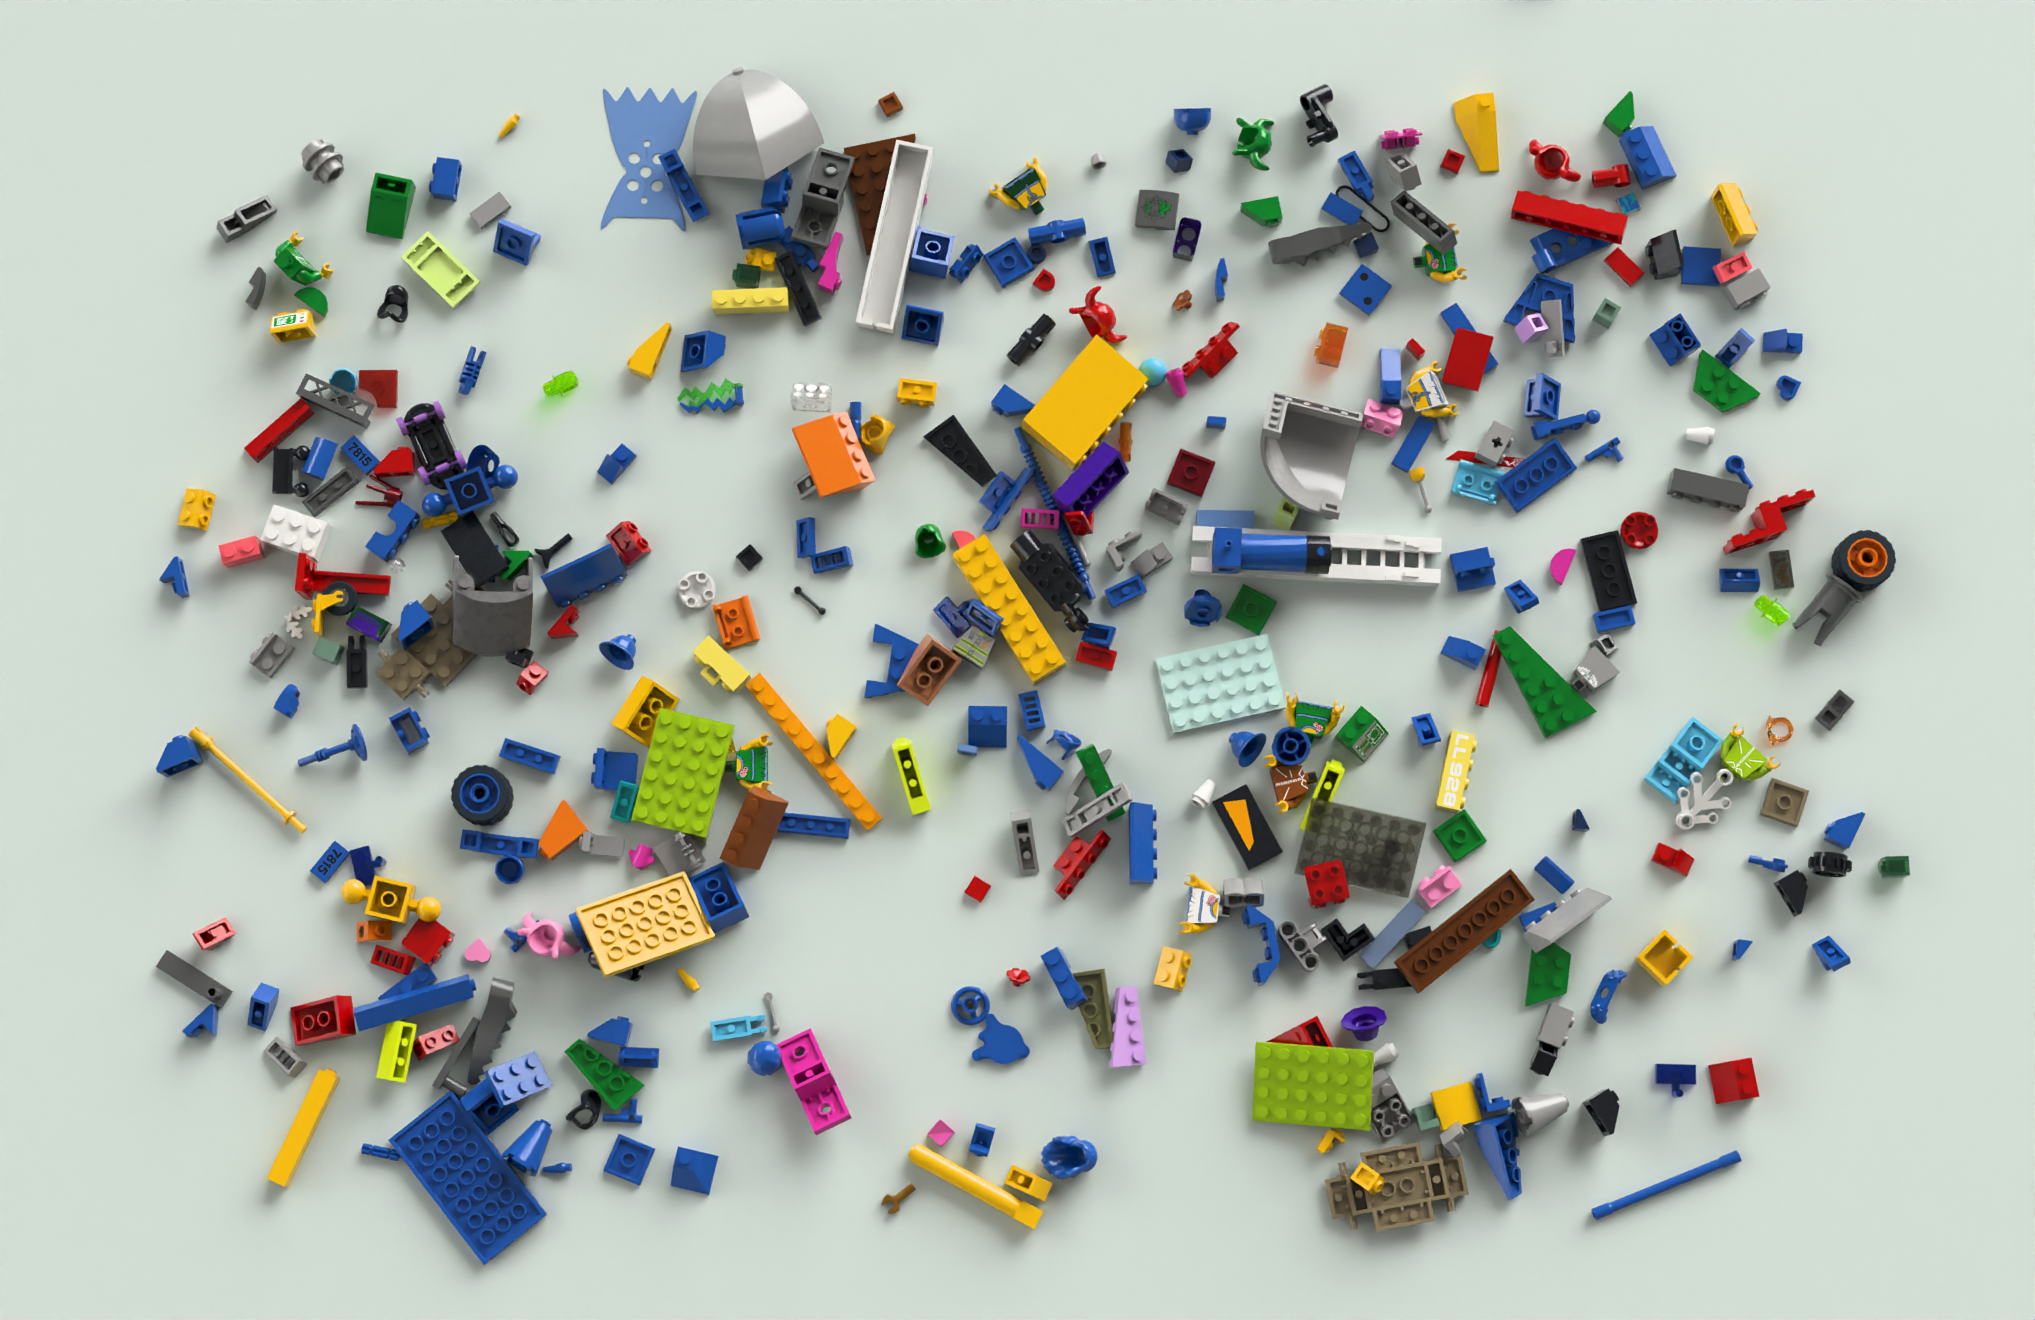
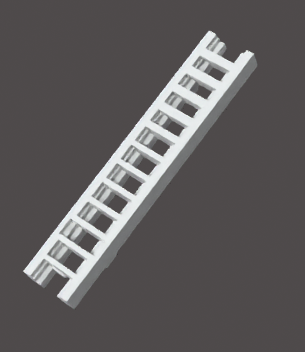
[1190,526,1442,587]

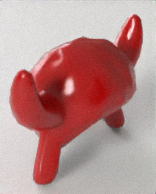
[1529,139,1581,182]
[1069,286,1127,344]

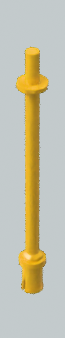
[188,726,307,834]

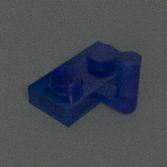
[933,597,973,638]
[349,846,387,887]
[1655,1064,1696,1098]

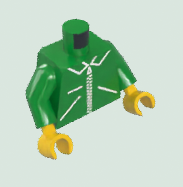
[274,231,334,286]

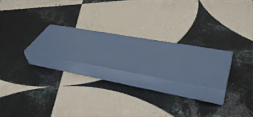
[1358,900,1426,970]

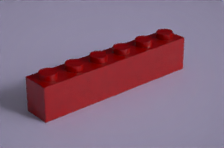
[1511,190,1628,245]

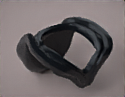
[377,285,408,323]
[566,1089,601,1130]

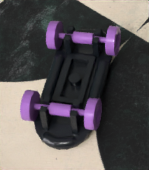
[396,401,468,490]

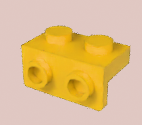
[896,378,937,408]
[178,488,216,531]
[1153,946,1192,992]

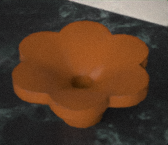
[1173,290,1192,311]

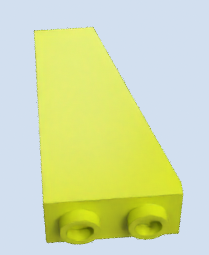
[891,737,931,815]
[1299,759,1345,836]

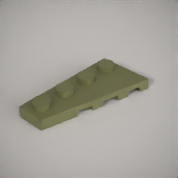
[1072,969,1114,1050]

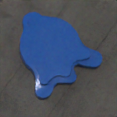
[972,1014,1030,1064]

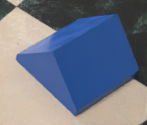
[901,304,944,346]

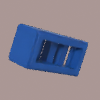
[810,546,853,574]
[1018,690,1046,732]

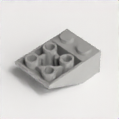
[1371,1068,1415,1143]

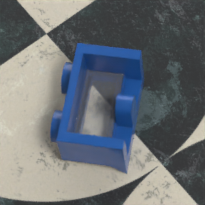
[389,707,430,755]

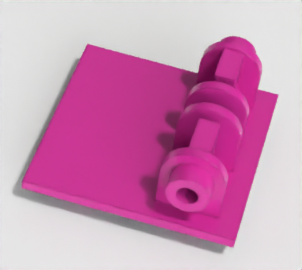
[1379,128,1422,150]

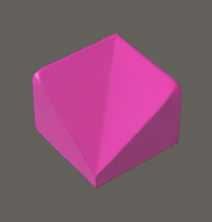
[928,1119,955,1147]

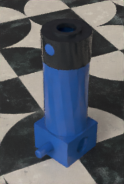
[1211,527,1332,574]

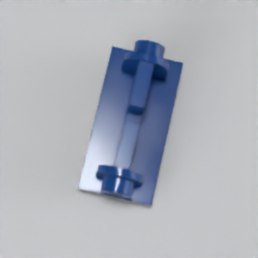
[949,244,984,284]
[618,1047,659,1068]

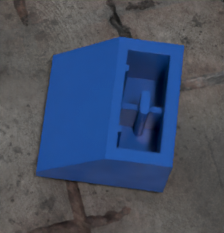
[761,166,793,213]

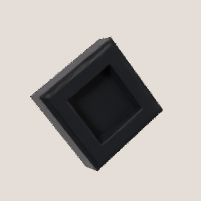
[736,544,763,571]

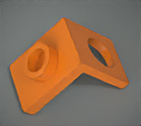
[357,921,392,943]

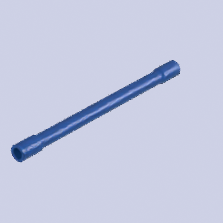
[1591,1150,1741,1220]

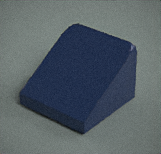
[1353,232,1379,258]
[1572,809,1590,832]

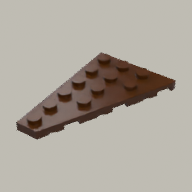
[844,134,916,255]

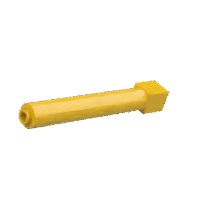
[908,1144,1043,1229]

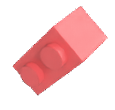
[218,535,265,568]

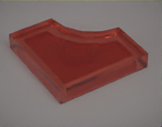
[359,370,398,408]

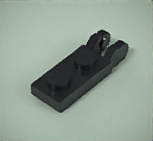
[347,635,368,689]
[1357,968,1412,990]

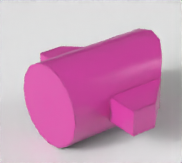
[628,844,656,870]

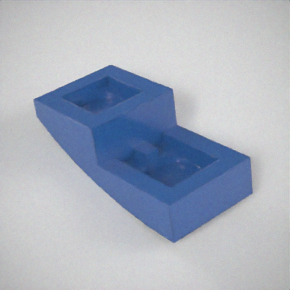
[1215,258,1228,302]

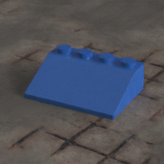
[541,544,628,608]

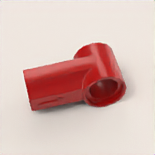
[1592,164,1631,188]

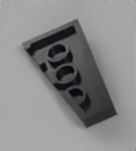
[923,415,997,487]

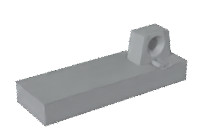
[1541,299,1565,358]

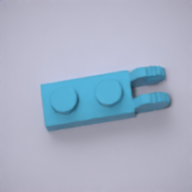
[710,1015,768,1042]

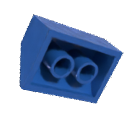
[1619,126,1676,190]

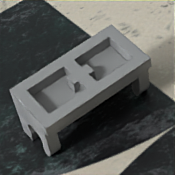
[1145,488,1188,526]

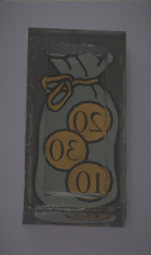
[1769,550,1794,590]

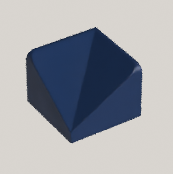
[1165,149,1193,173]

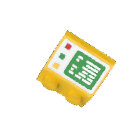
[270,309,316,343]

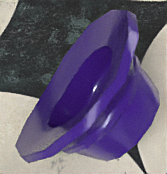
[1341,1006,1387,1041]

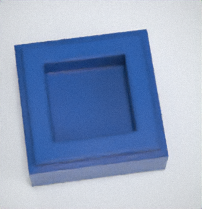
[1206,416,1226,429]

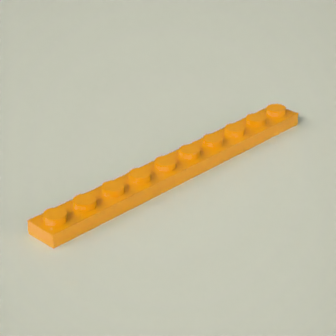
[745,673,882,831]

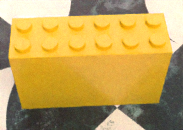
[1020,335,1148,470]

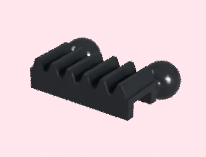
[272,445,310,497]

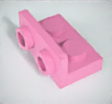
[1417,865,1462,909]

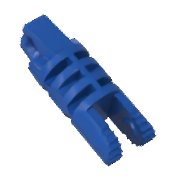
[458,346,487,395]

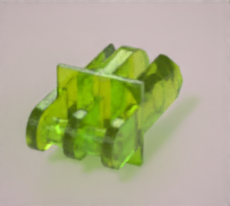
[543,371,579,397]
[1754,595,1790,626]

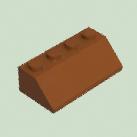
[720,785,789,870]

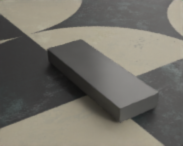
[302,466,359,517]

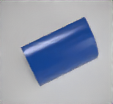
[301,437,338,481]

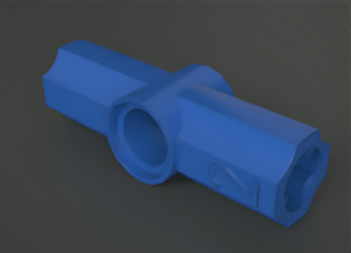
[1028,218,1086,246]

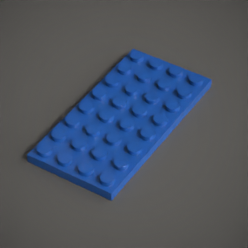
[388,1091,547,1265]

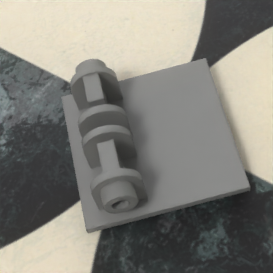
[653,832,706,876]

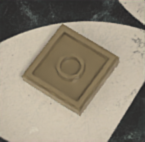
[1759,778,1809,827]

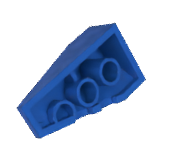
[1473,1112,1522,1200]

